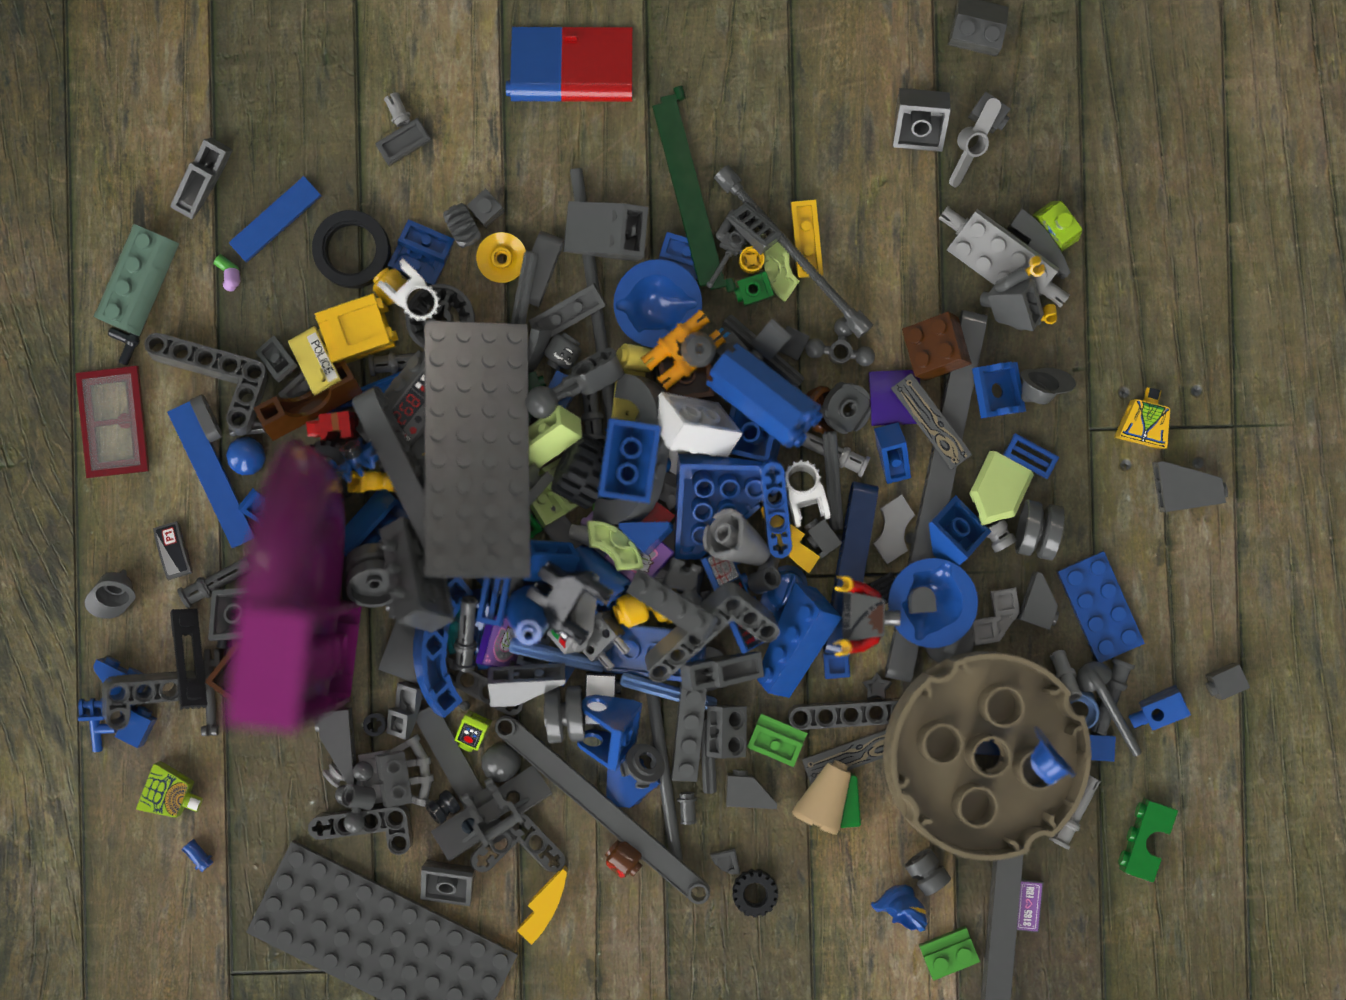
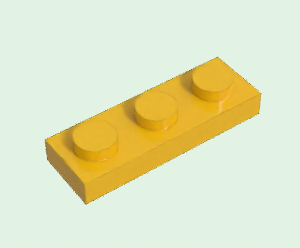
[790,200,823,278]

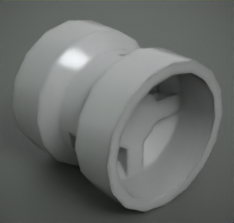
[986,519,1017,553]

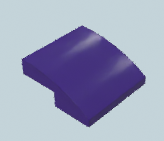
[868,370,920,426]

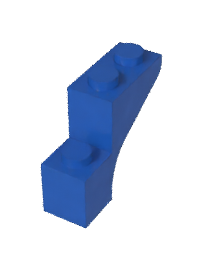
[93,656,157,748]

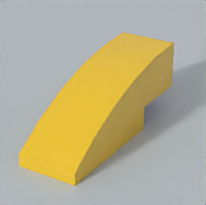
[759,506,820,573]
[517,865,568,945]

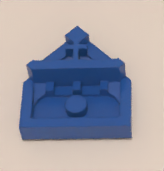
[606,758,660,808]

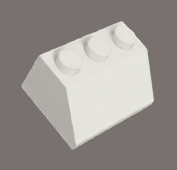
[658,392,743,457]

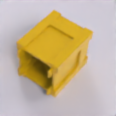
[315,294,399,363]

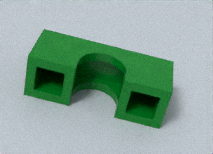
[1118,797,1178,883]

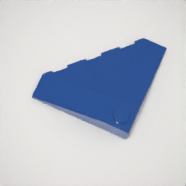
[674,453,783,559]

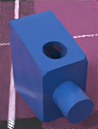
[1128,685,1191,730]

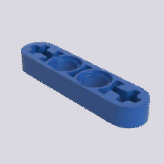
[760,459,792,558]

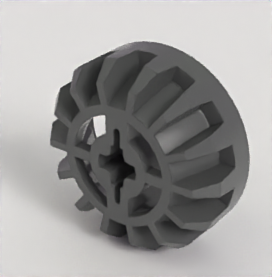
[406,284,476,349]

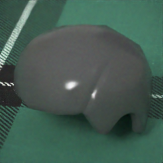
[481,742,521,783]

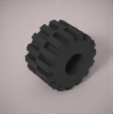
[551,433,605,509]

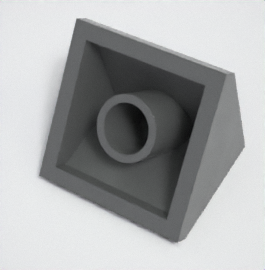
[421,860,476,906]

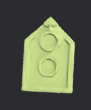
[969,451,1034,526]

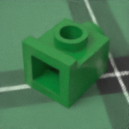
[734,271,774,307]

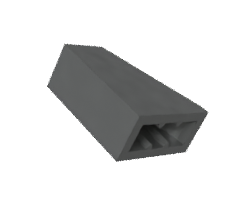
[1152,461,1228,512]

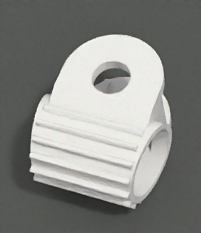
[377,258,440,321]
[784,460,830,527]

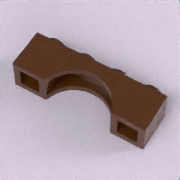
[254,360,363,441]

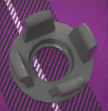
[620,743,665,789]

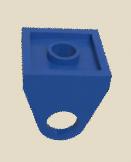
[577,695,642,771]

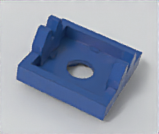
[972,361,1026,418]

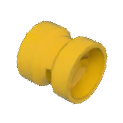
[739,246,765,274]

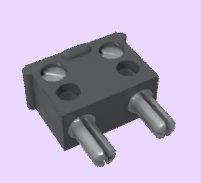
[583,610,630,671]

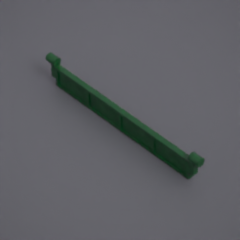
[652,86,737,293]

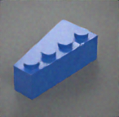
[757,582,842,698]

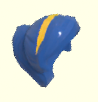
[871,884,928,932]

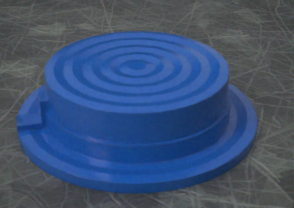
[614,259,702,348]
[888,558,978,648]

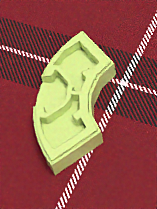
[764,241,800,302]
[587,521,644,571]

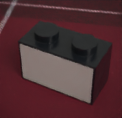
[584,672,621,725]

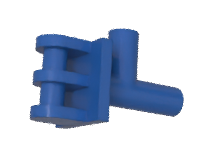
[78,698,117,752]

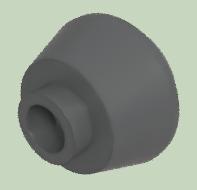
[681,332,716,367]

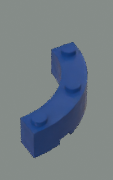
[413,578,473,718]

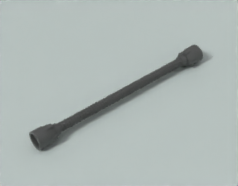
[714,165,873,339]

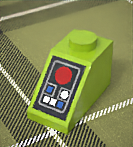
[455,710,492,752]

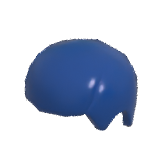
[226,436,266,476]

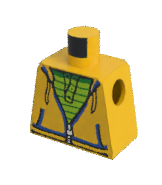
[1114,387,1170,449]

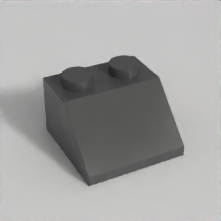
[948,0,1009,57]
[893,88,951,152]

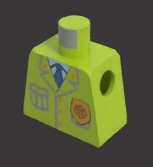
[1032,201,1083,252]

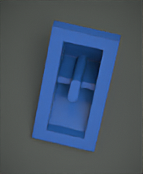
[618,522,673,556]

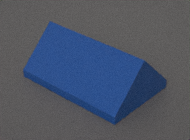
[598,418,661,503]

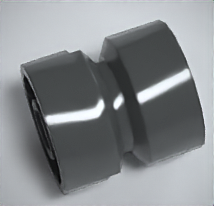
[904,848,951,896]

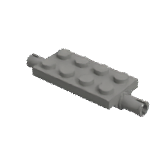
[938,206,1070,308]

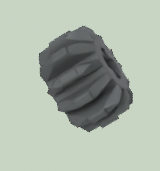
[443,203,481,248]

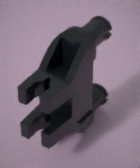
[526,561,614,646]

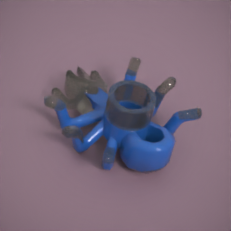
[325,435,379,483]

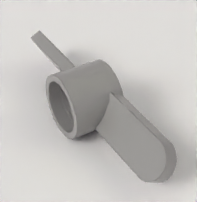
[949,98,1001,187]

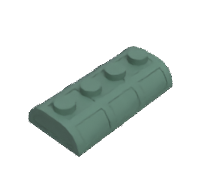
[93,224,179,336]

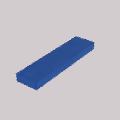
[229,176,322,262]

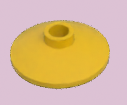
[476,232,526,283]

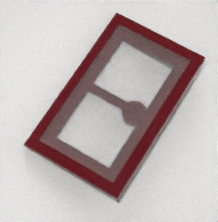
[75,366,150,478]

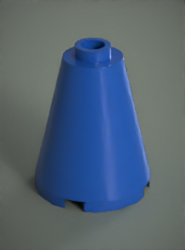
[575,545,631,615]
[505,585,549,645]

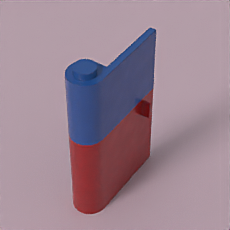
[506,27,633,102]

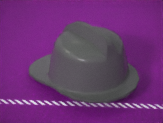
[1021,368,1076,405]
[84,569,136,619]

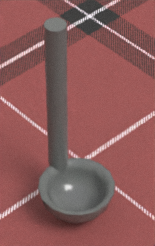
[1076,661,1142,756]

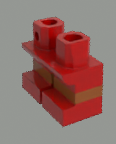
[306,411,360,441]

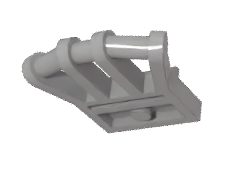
[358,734,434,807]

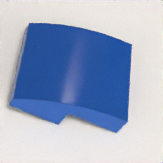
[387,219,455,286]

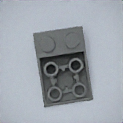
[563,201,649,262]

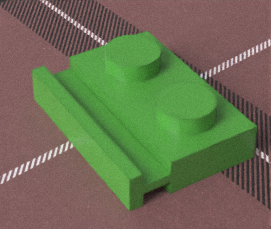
[747,713,808,767]
[919,926,980,981]

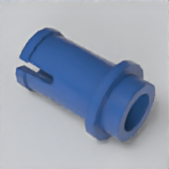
[182,839,213,872]

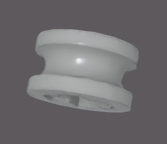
[322,763,345,788]

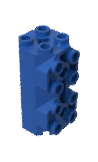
[706,343,823,448]

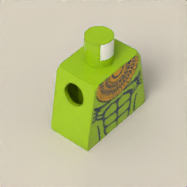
[136,761,203,818]

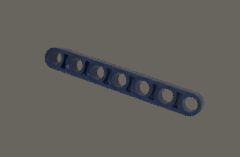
[823,481,879,657]

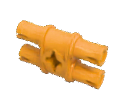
[640,309,726,391]

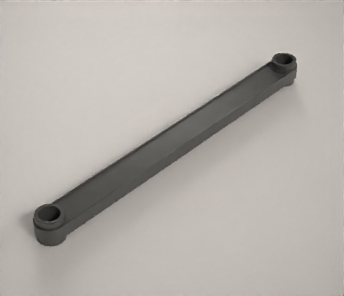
[495,715,710,904]

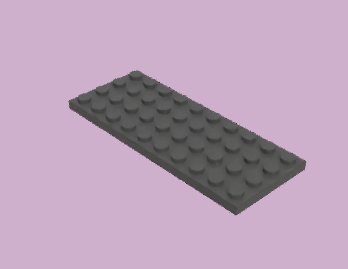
[424,321,530,578]
[246,840,518,1000]

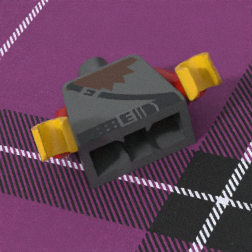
[833,576,900,656]

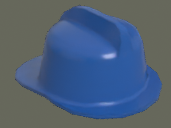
[760,565,808,624]
[1031,726,1076,785]

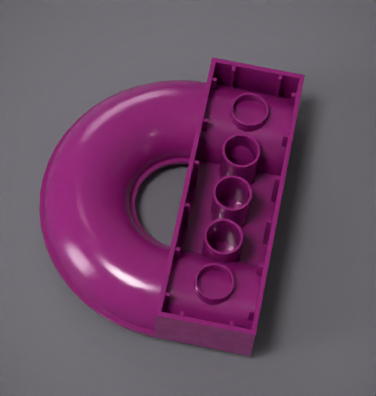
[225,438,362,733]

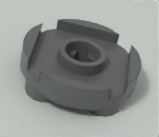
[820,382,871,434]

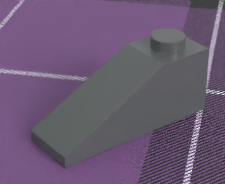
[488,663,565,707]
[314,708,357,785]

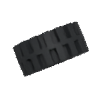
[733,869,778,917]

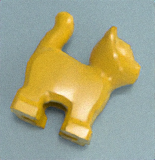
[347,471,396,493]

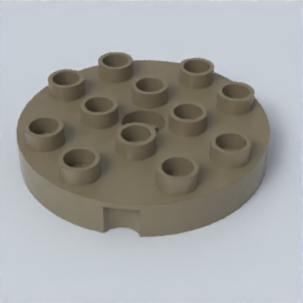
[883,651,1091,861]

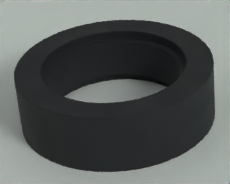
[312,210,391,289]

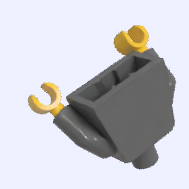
[980,256,1057,331]

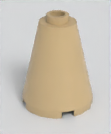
[792,760,851,835]

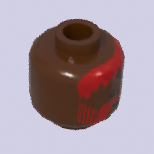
[605,840,643,878]

